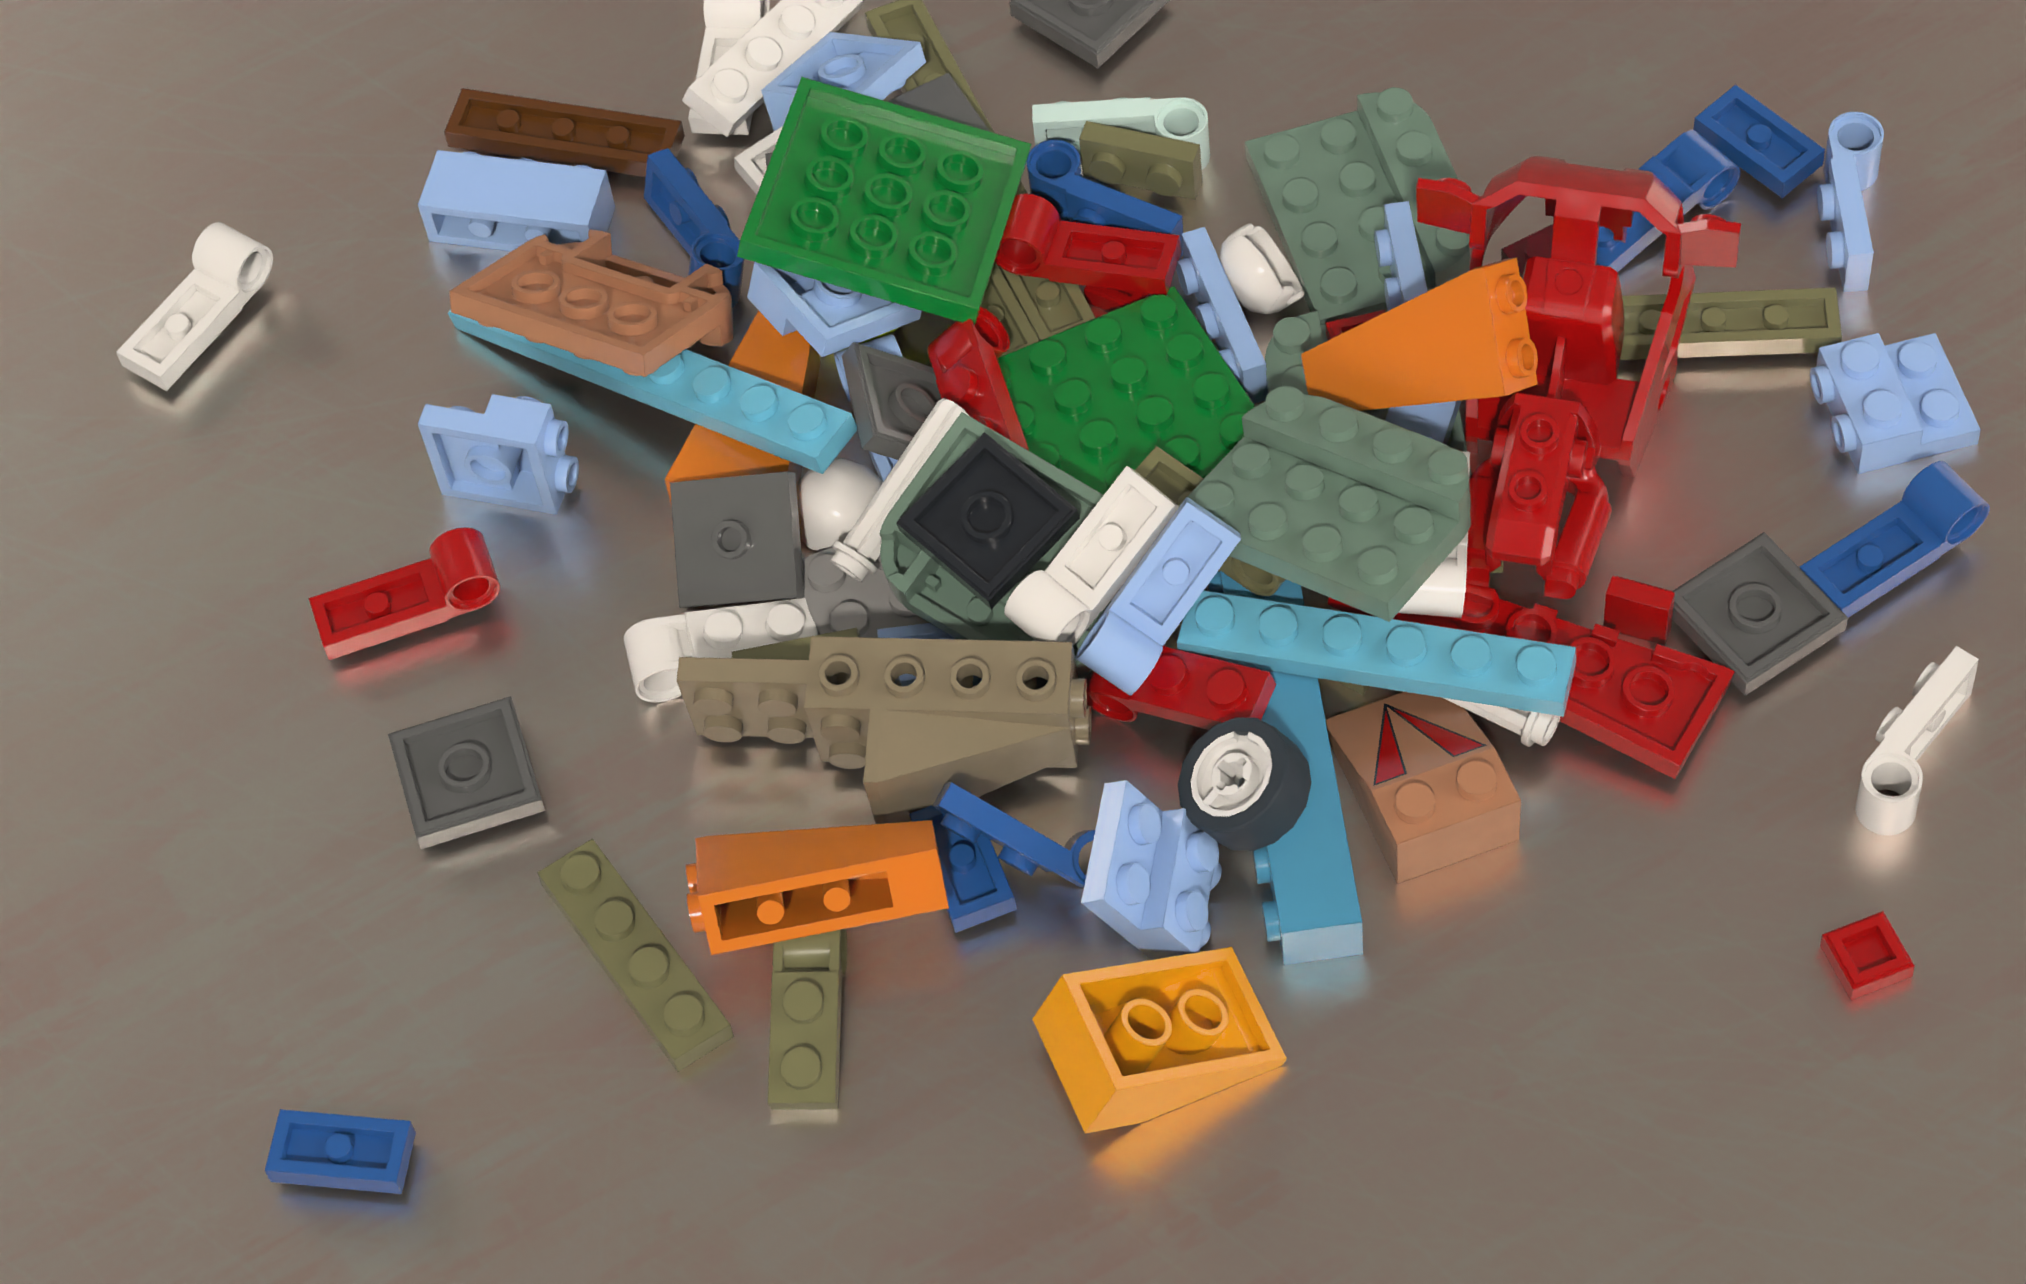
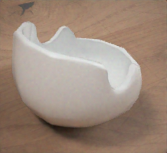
[1220,223,1305,315]
[796,458,883,552]

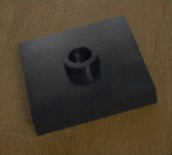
[896,432,1080,610]

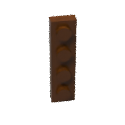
[444,88,685,177]

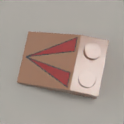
[1326,692,1521,884]

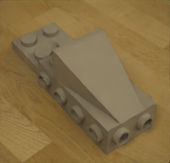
[676,636,1092,824]

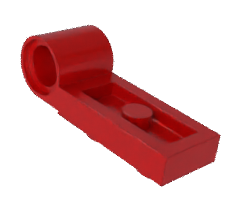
[995,194,1181,296]
[928,307,1029,450]
[309,527,500,660]
[1087,646,1276,730]

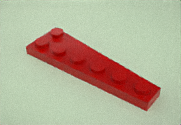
[1327,583,1735,779]

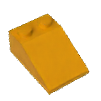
[1032,947,1287,1134]

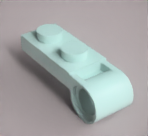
[1032,97,1210,170]

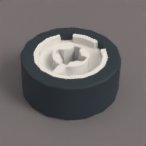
[1178,717,1312,851]

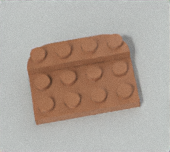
[449,229,734,377]

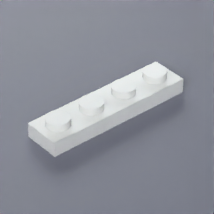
[682,0,865,137]

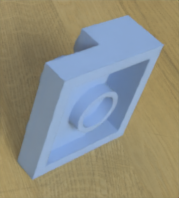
[761,32,926,131]
[747,262,922,357]
[1810,333,1981,474]
[418,394,579,515]
[1081,780,1222,960]

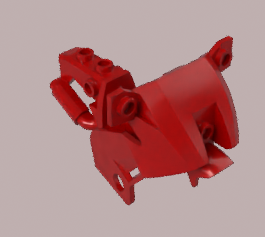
[1416,156,1741,599]

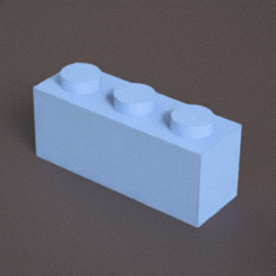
[418,150,615,252]

